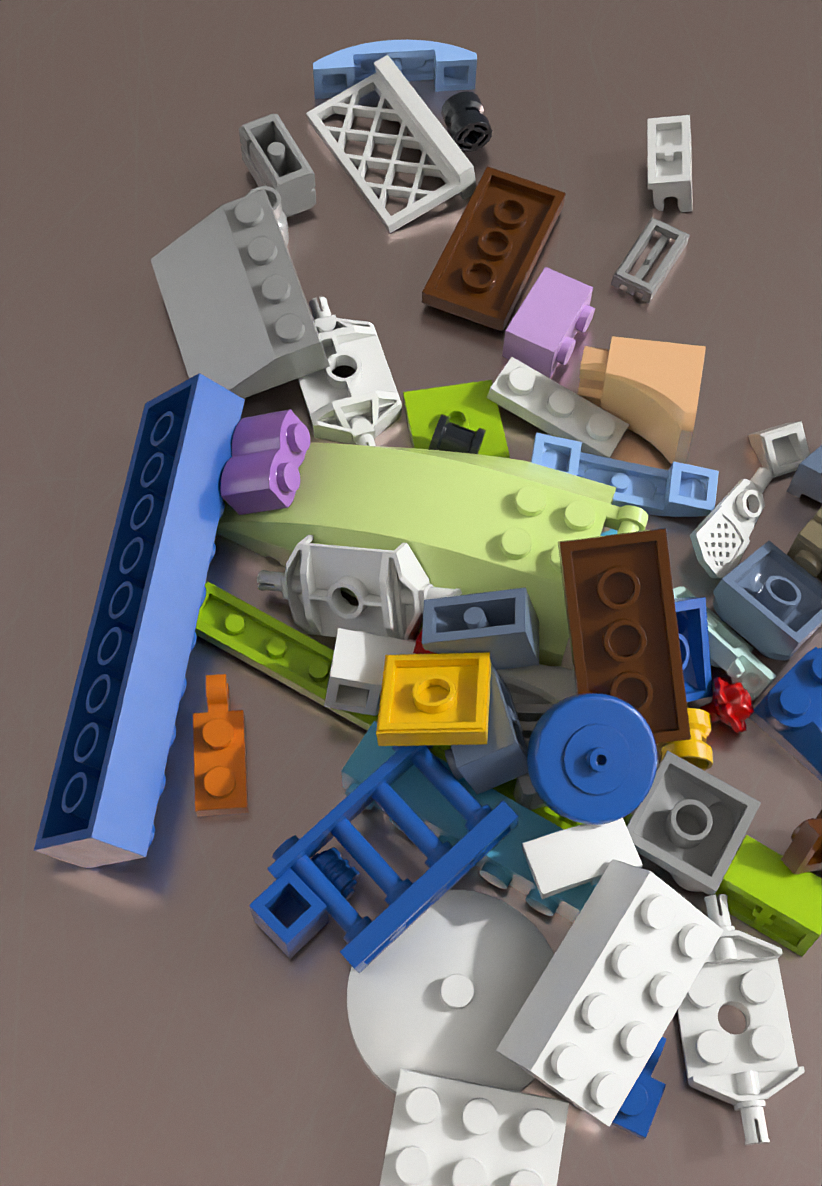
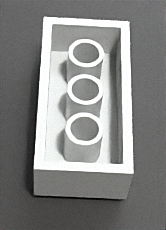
[496,859,724,1127]

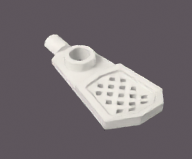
[690,467,773,579]

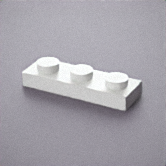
[487,357,629,458]

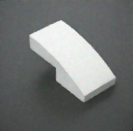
[522,818,643,899]

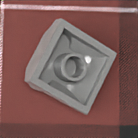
[627,751,761,895]

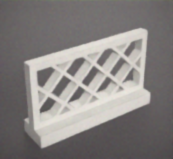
[306,55,477,233]

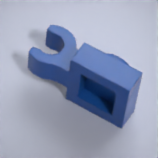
[611,1037,666,1139]

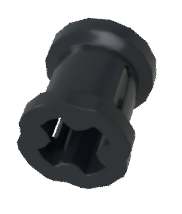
[428,414,486,454]

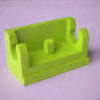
[714,835,822,957]

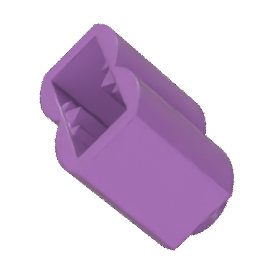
[221,409,310,515]

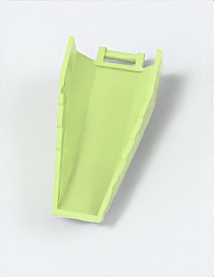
[216,443,648,666]

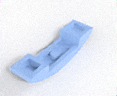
[313,39,477,99]
[531,432,719,517]

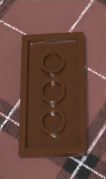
[422,166,566,332]
[558,528,691,744]

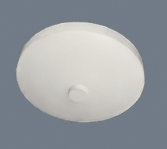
[347,890,554,1095]

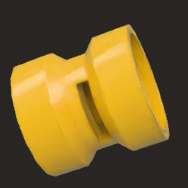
[661,708,713,771]

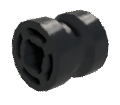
[441,91,493,152]

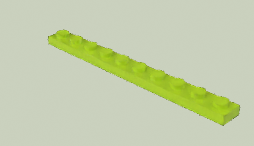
[195,581,633,830]

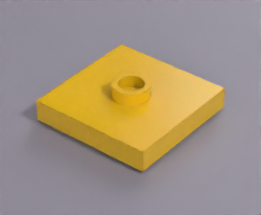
[376,652,491,746]

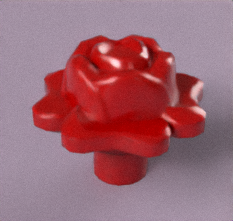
[700,677,754,733]

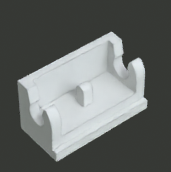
[647,115,693,212]

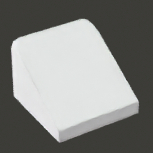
[748,421,810,478]

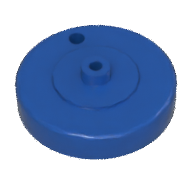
[527,693,657,825]

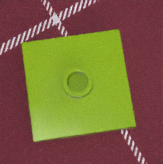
[403,380,510,458]

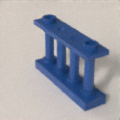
[267,745,518,973]

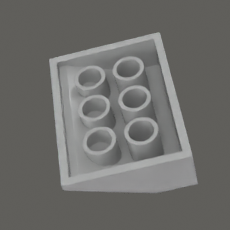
[150,189,330,399]

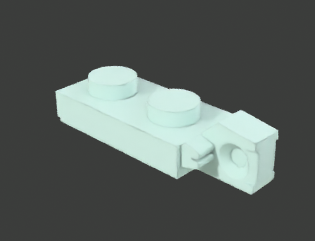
[673,586,777,701]

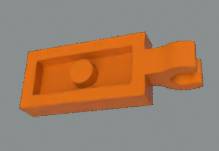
[193,674,249,817]

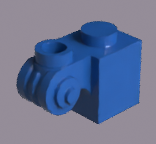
[249,847,361,959]

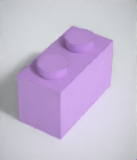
[502,267,595,378]

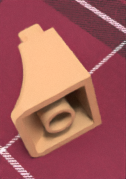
[577,336,706,464]

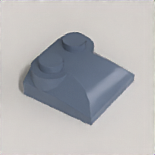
[713,541,822,660]

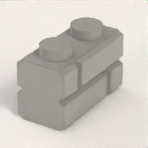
[239,113,316,218]

